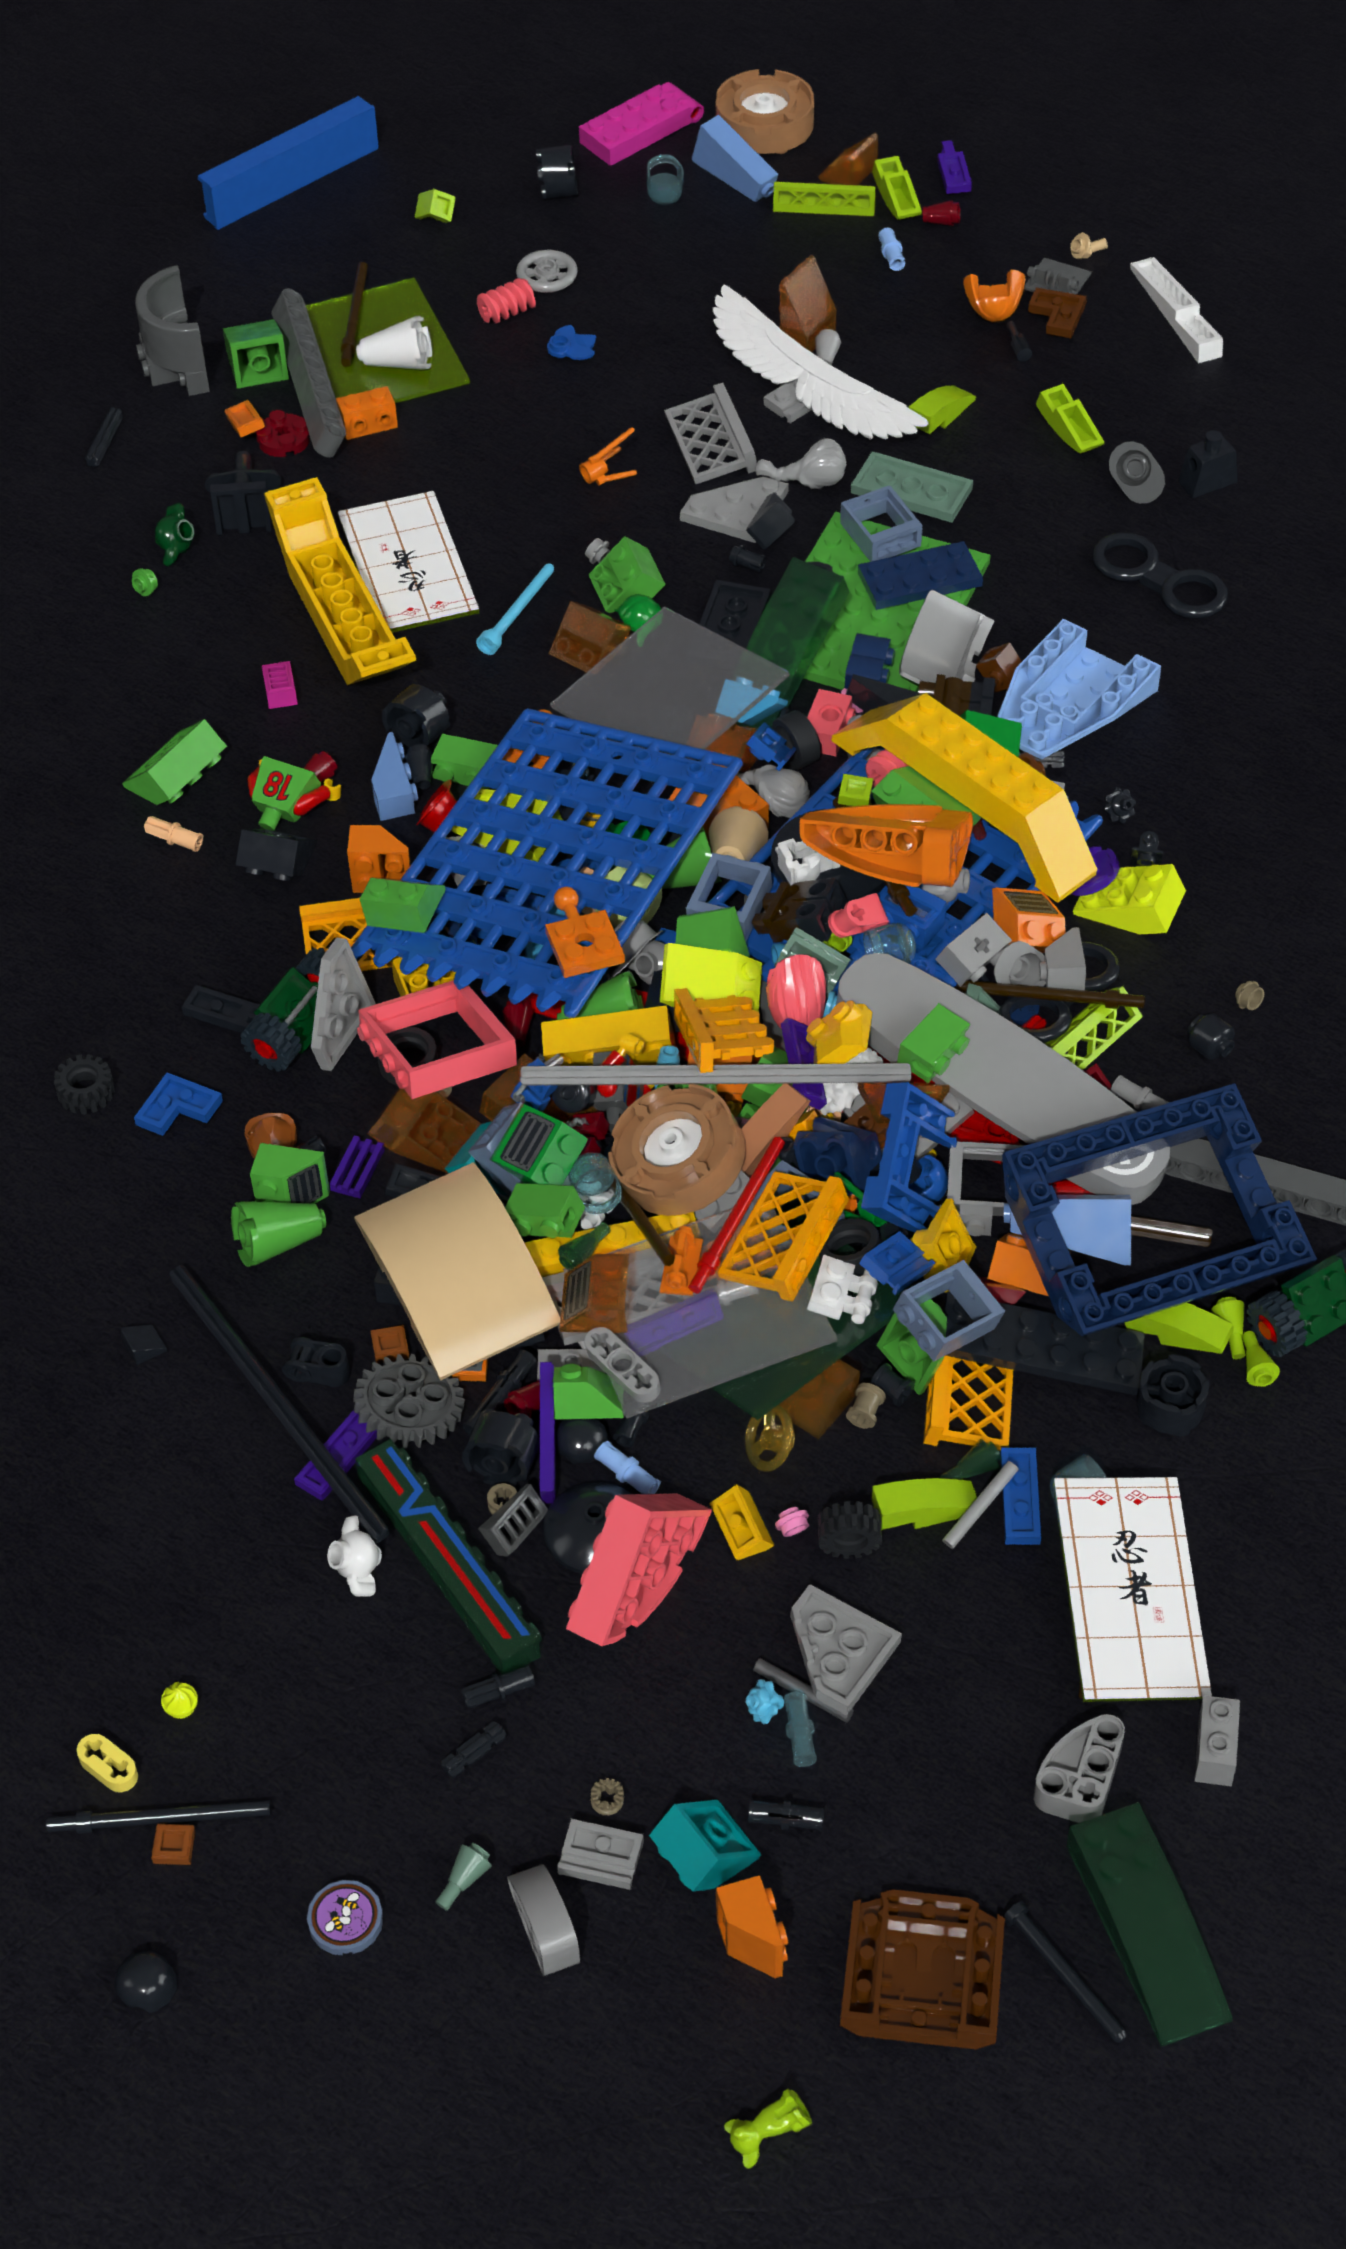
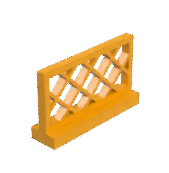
[299,898,392,971]
[717,1171,849,1302]
[923,1356,1013,1451]

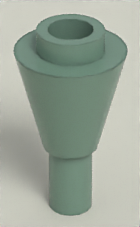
[436,1843,492,1911]

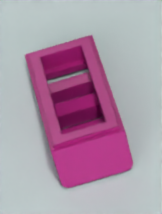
[262,661,298,709]

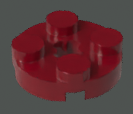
[256,410,310,457]

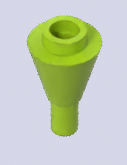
[1211,1297,1246,1359]
[1242,1331,1280,1387]

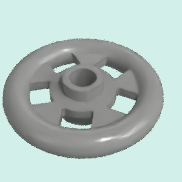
[516,250,578,293]

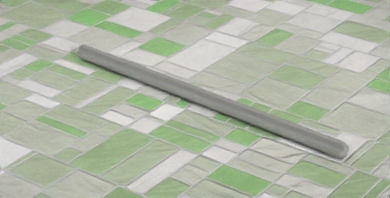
[520,1063,911,1086]

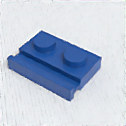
[746,722,796,771]
[859,1231,936,1295]

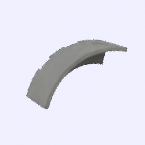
[899,590,994,684]

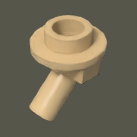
[1071,233,1108,259]

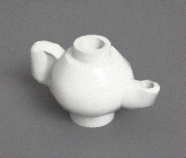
[327,1515,382,1597]

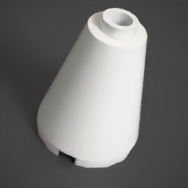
[356,316,432,370]

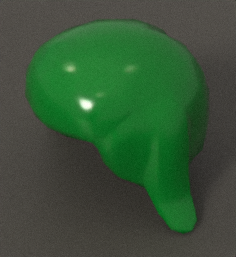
[614,594,664,649]

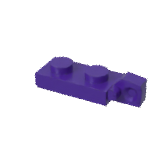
[938,140,972,194]

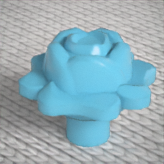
[746,1679,784,1724]

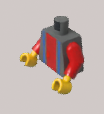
[593,1034,654,1132]

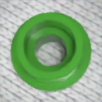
[132,568,158,596]

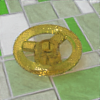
[745,1403,795,1472]

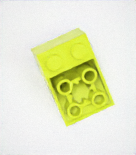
[1072,864,1186,935]

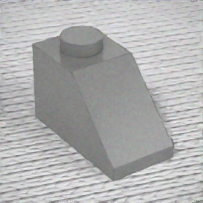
[1039,927,1086,990]

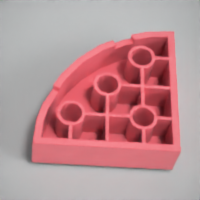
[566,1493,712,1646]

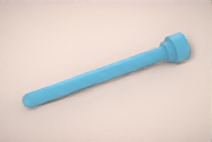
[476,563,554,655]

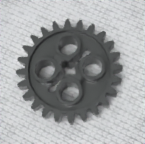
[353,1354,465,1448]

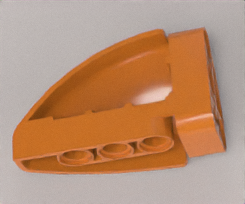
[800,804,973,887]

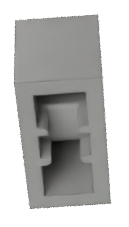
[935,913,1012,987]
[1194,1695,1240,1786]

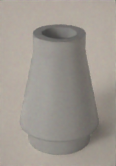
[815,329,841,366]

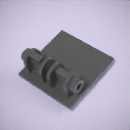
[1024,258,1091,294]

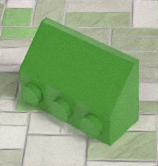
[122,719,227,805]
[871,766,982,827]

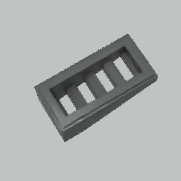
[478,1484,548,1556]

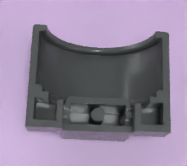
[135,265,210,396]

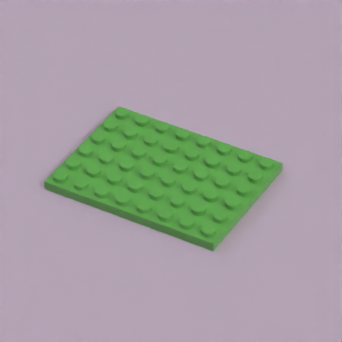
[750,512,990,692]

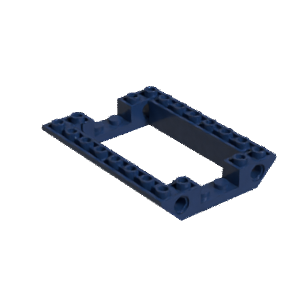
[1002,1083,1317,1336]

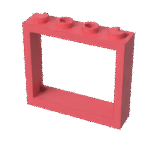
[357,980,517,1099]

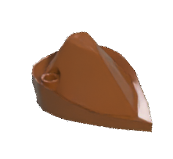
[245,1113,297,1159]

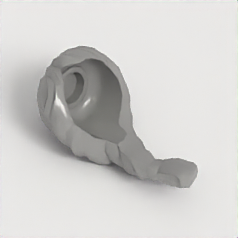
[755,439,846,489]
[737,765,810,818]

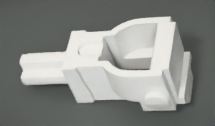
[775,838,840,885]

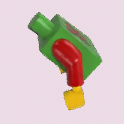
[247,756,341,831]

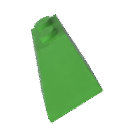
[223,319,289,389]

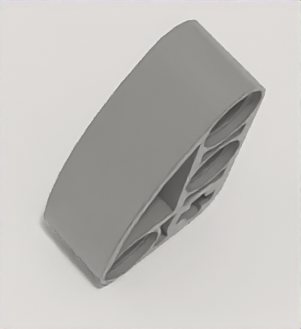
[1034,1714,1125,1824]
[507,1864,580,1976]

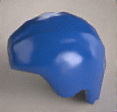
[908,1155,948,1203]

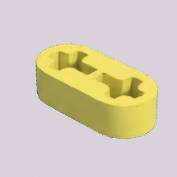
[77,1734,138,1792]

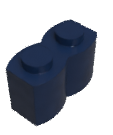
[845,633,895,689]

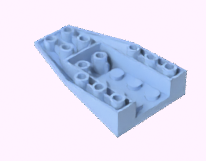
[998,619,1161,760]

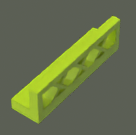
[774,182,876,216]
[1044,986,1143,1070]

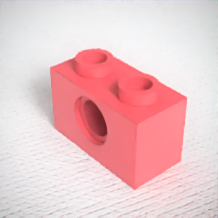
[807,689,856,756]

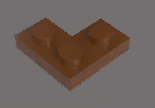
[1028,287,1086,338]

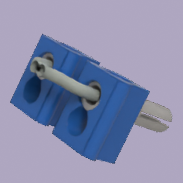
[510,1054,564,1112]

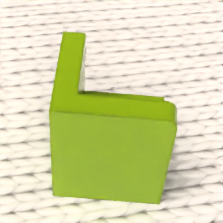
[415,189,455,223]
[838,774,873,806]

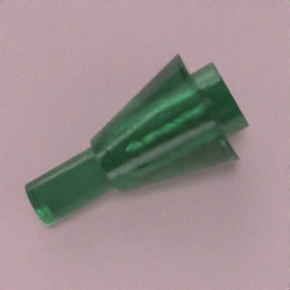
[558,1222,611,1271]
[939,1439,1001,1480]

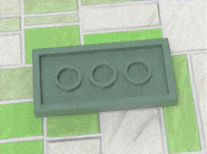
[851,451,973,523]

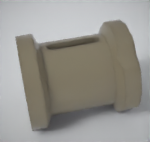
[846,1383,886,1429]

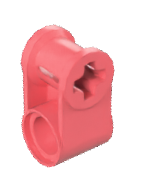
[828,893,889,938]

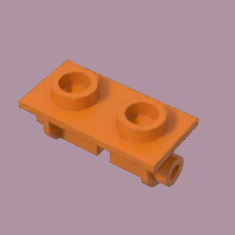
[659,1226,703,1296]

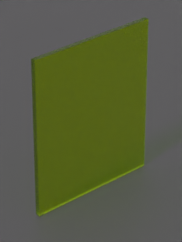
[306,278,470,403]

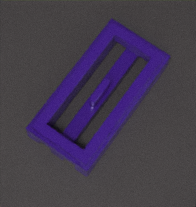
[330,1135,385,1199]

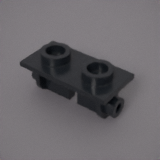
[1130,831,1163,867]

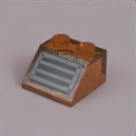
[559,1254,632,1333]

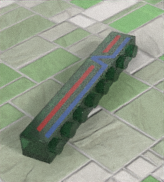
[355,1439,542,1674]

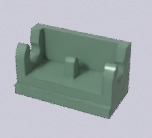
[774,927,851,998]

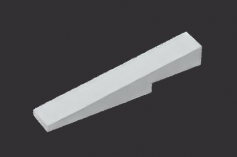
[1130,257,1223,363]

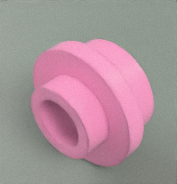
[775,1507,809,1537]

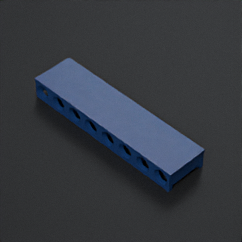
[198,96,379,230]

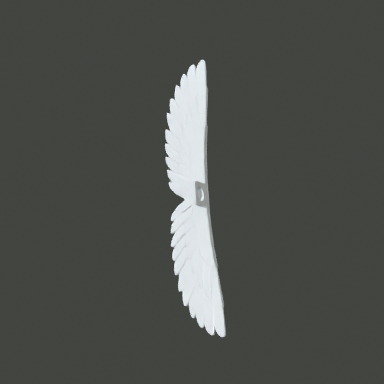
[713,285,928,439]

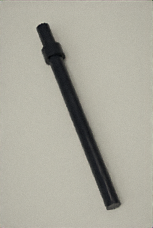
[46,1800,271,1834]

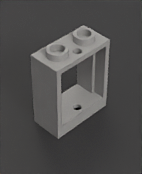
[947,1141,1026,1216]

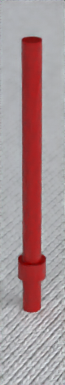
[688,1137,785,1294]

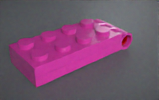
[579,82,704,166]

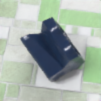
[794,1117,882,1196]

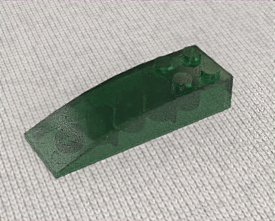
[719,557,849,732]
[1067,1802,1233,2047]

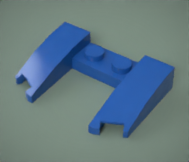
[861,1082,957,1233]

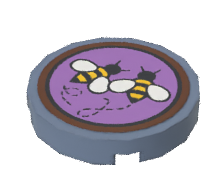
[307,1880,383,1955]

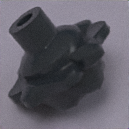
[1103,787,1136,823]

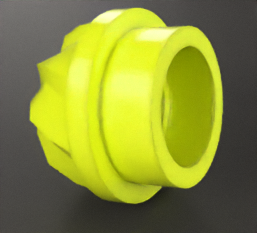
[161,1682,198,1719]

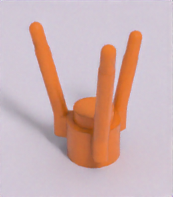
[579,427,637,486]

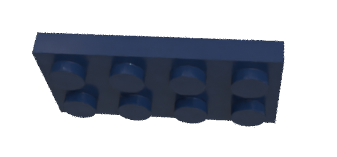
[858,541,983,610]

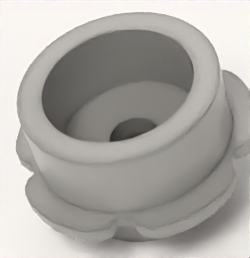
[585,538,610,564]

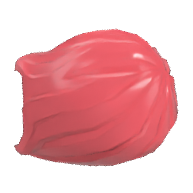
[766,954,826,1028]

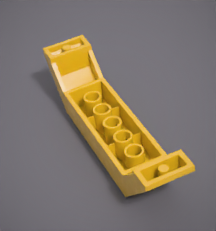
[264,477,416,685]
[831,693,1097,903]

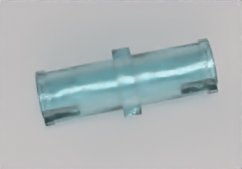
[784,1691,817,1767]

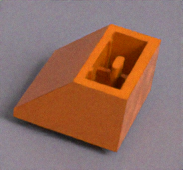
[347,825,411,893]
[987,1232,1071,1296]
[716,1875,788,1978]

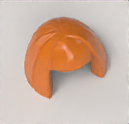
[963,269,1025,322]

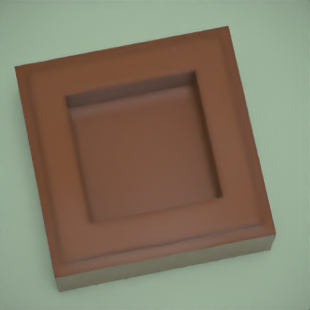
[371,1325,409,1364]
[152,1824,195,1865]

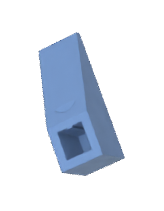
[371,732,418,821]

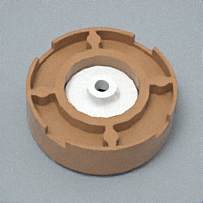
[715,69,814,154]
[608,1084,745,1216]

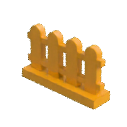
[674,988,774,1073]

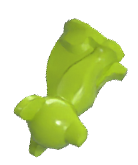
[724,2089,812,2169]

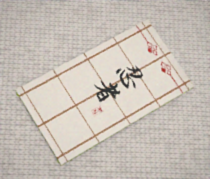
[338,491,479,632]
[1052,1477,1212,1702]

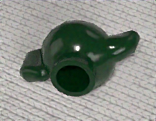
[155,503,194,566]

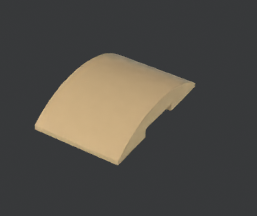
[354,1162,561,1381]

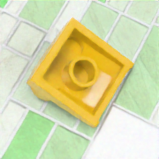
[806,1001,872,1064]
[910,1198,976,1293]

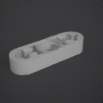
[584,1327,661,1403]

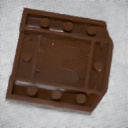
[840,1889,1005,2049]

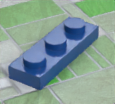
[1000,1448,1041,1545]

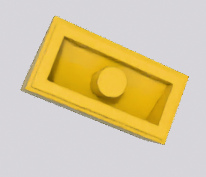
[709,1484,774,1560]

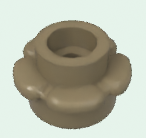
[1235,981,1264,1010]

